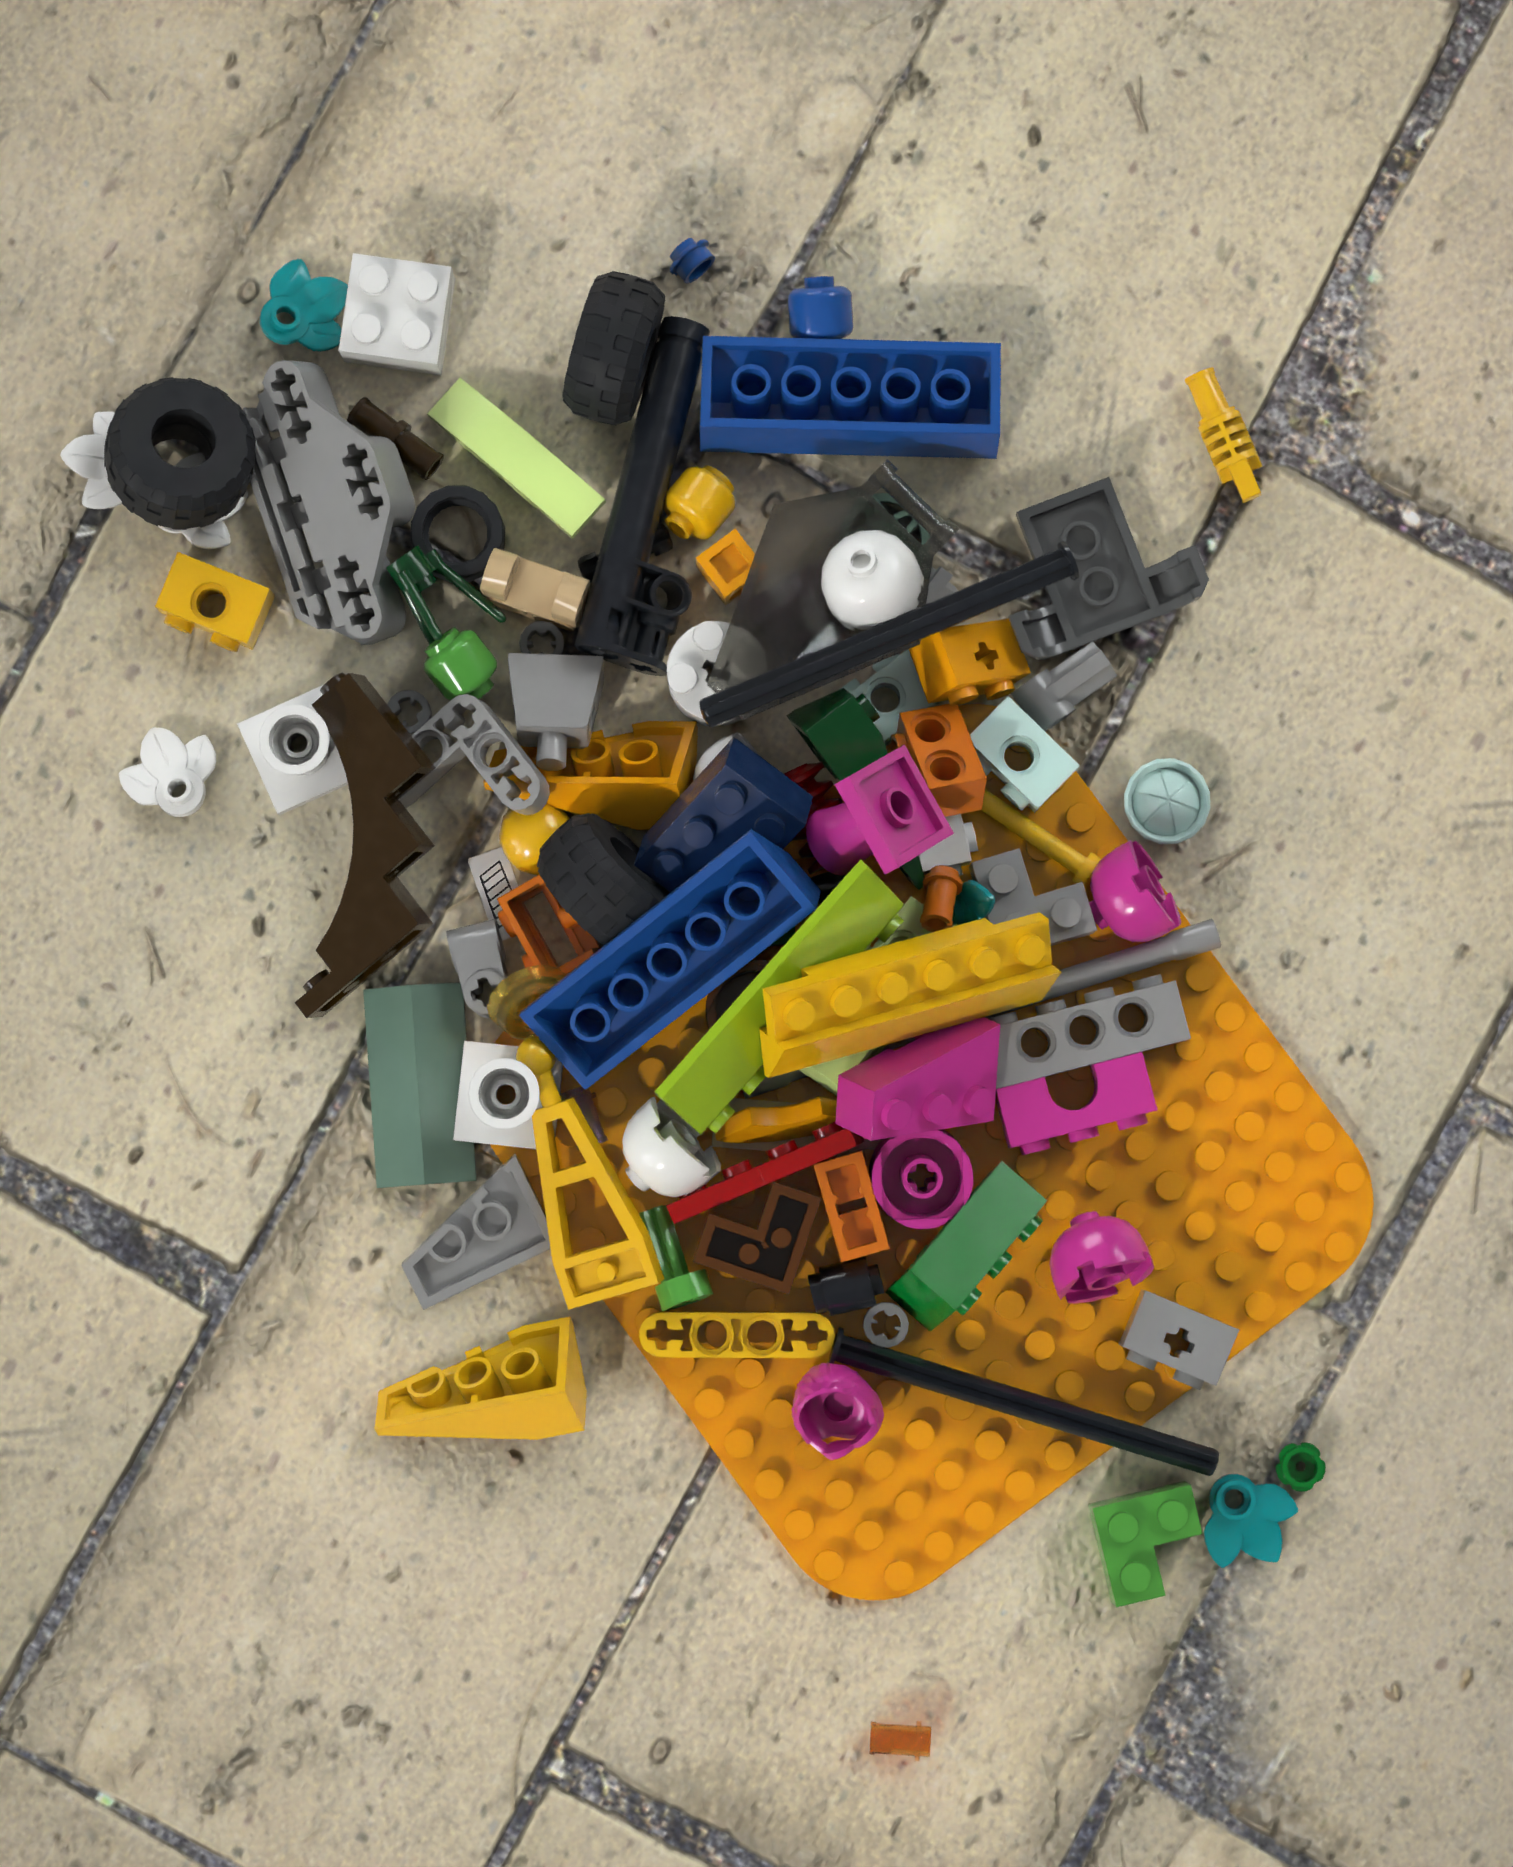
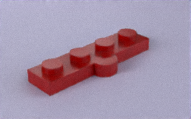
[666,1121,864,1224]

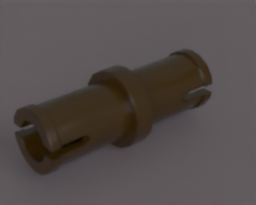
[347,397,444,480]

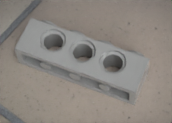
[988,974,1191,1089]

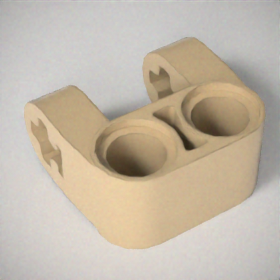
[480,548,591,631]

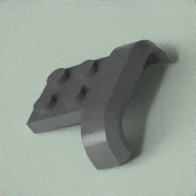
[1008,477,1209,660]

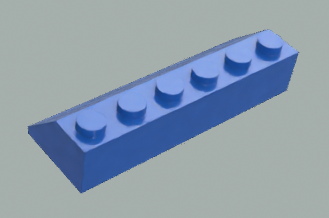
[700,336,1001,459]
[519,829,821,1090]

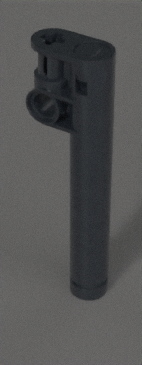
[574,316,710,676]

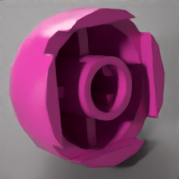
[1089,840,1181,942]
[1049,1211,1154,1304]

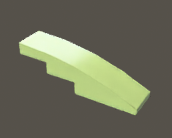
[427,378,606,539]

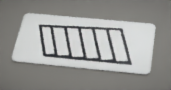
[468,847,518,941]

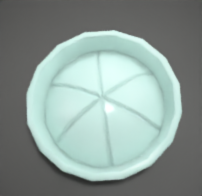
[1124,758,1210,844]

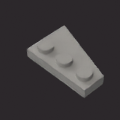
[401,1153,550,1310]

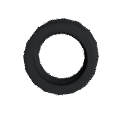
[411,485,505,582]

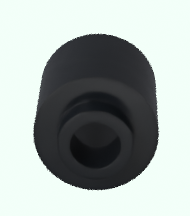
[808,1256,884,1316]

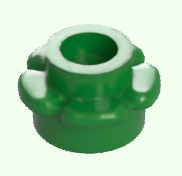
[1276,1442,1326,1492]

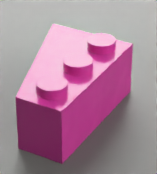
[835,1017,1000,1141]

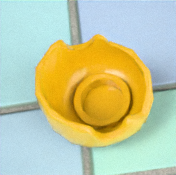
[499,804,570,876]

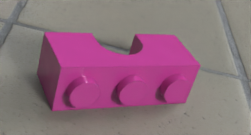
[995,1052,1157,1155]

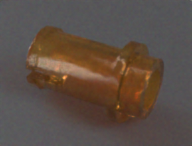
[869,1721,931,1761]

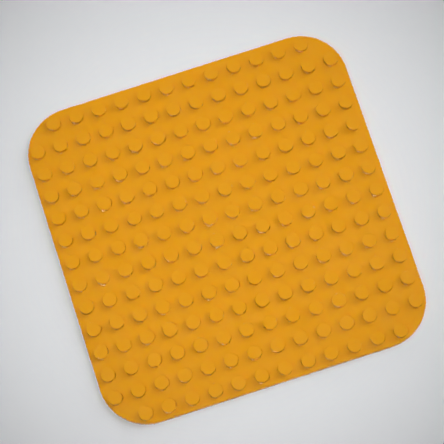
[490,704,1374,1601]

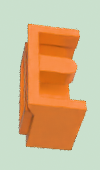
[497,874,601,986]

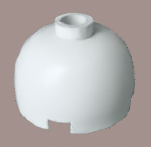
[821,530,924,631]
[622,1097,721,1197]

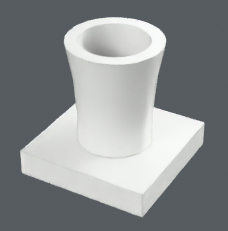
[237,685,348,815]
[453,1041,563,1149]

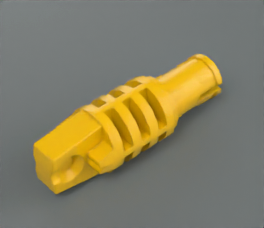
[1185,367,1263,503]

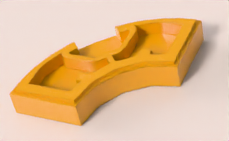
[715,1097,837,1143]

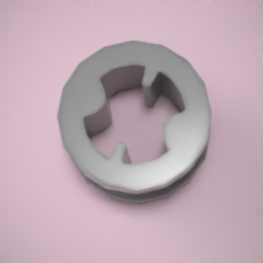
[863,1302,909,1348]

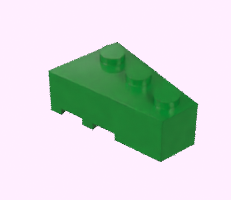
[885,1161,1047,1332]

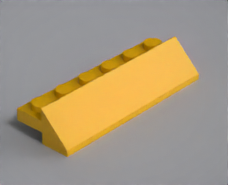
[759,912,1061,1078]

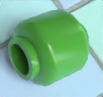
[424,627,497,701]

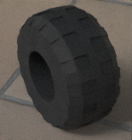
[562,271,665,426]
[104,377,256,530]
[537,813,670,946]

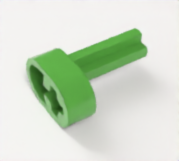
[639,1205,714,1312]

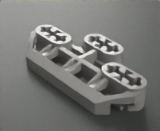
[243,360,415,645]

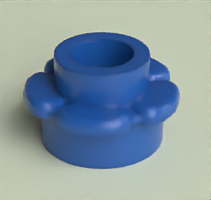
[670,238,715,284]

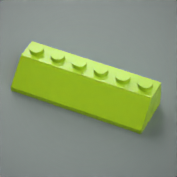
[654,859,905,1135]

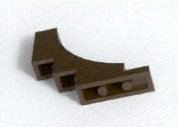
[294,673,436,1018]

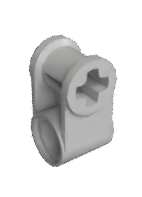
[446,919,513,1019]

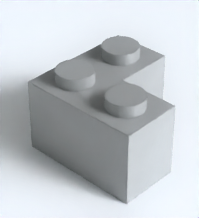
[969,848,1097,946]

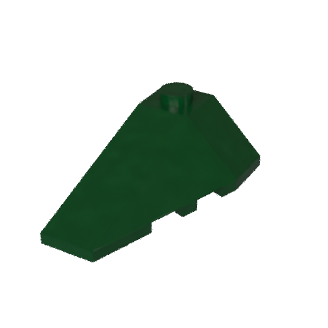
[787,688,925,890]

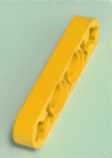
[639,1312,835,1358]

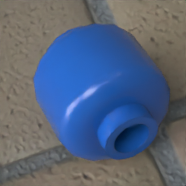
[788,276,853,339]

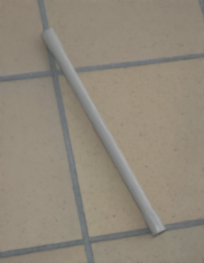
[742,919,1221,1099]

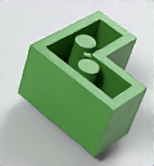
[1088,1481,1203,1608]

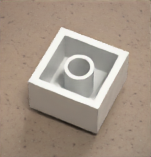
[339,253,455,376]

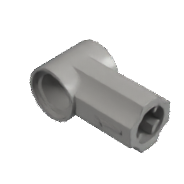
[1011,641,1117,732]

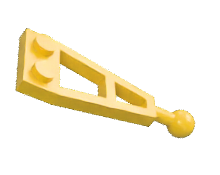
[516,1037,665,1310]

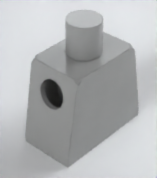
[508,653,604,771]

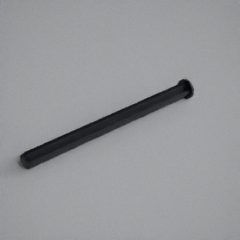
[699,541,1079,727]
[828,1327,1219,1476]

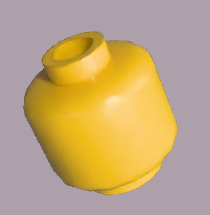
[663,465,735,539]

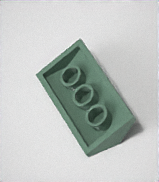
[363,982,477,1188]

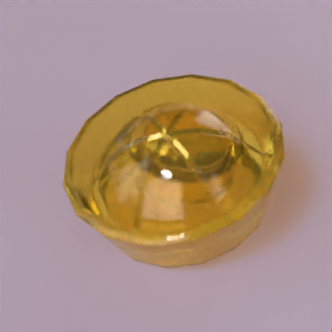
[487,965,567,1040]

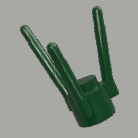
[386,545,507,645]

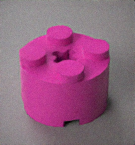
[869,1129,973,1229]

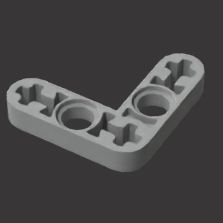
[398,694,550,815]

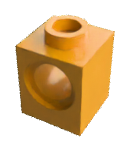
[695,528,765,606]

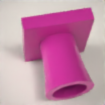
[806,744,954,876]

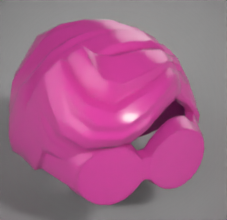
[792,1363,884,1460]

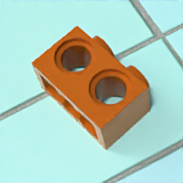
[890,704,987,817]
[813,1149,890,1262]

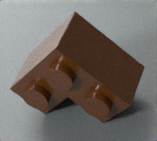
[693,1182,821,1294]

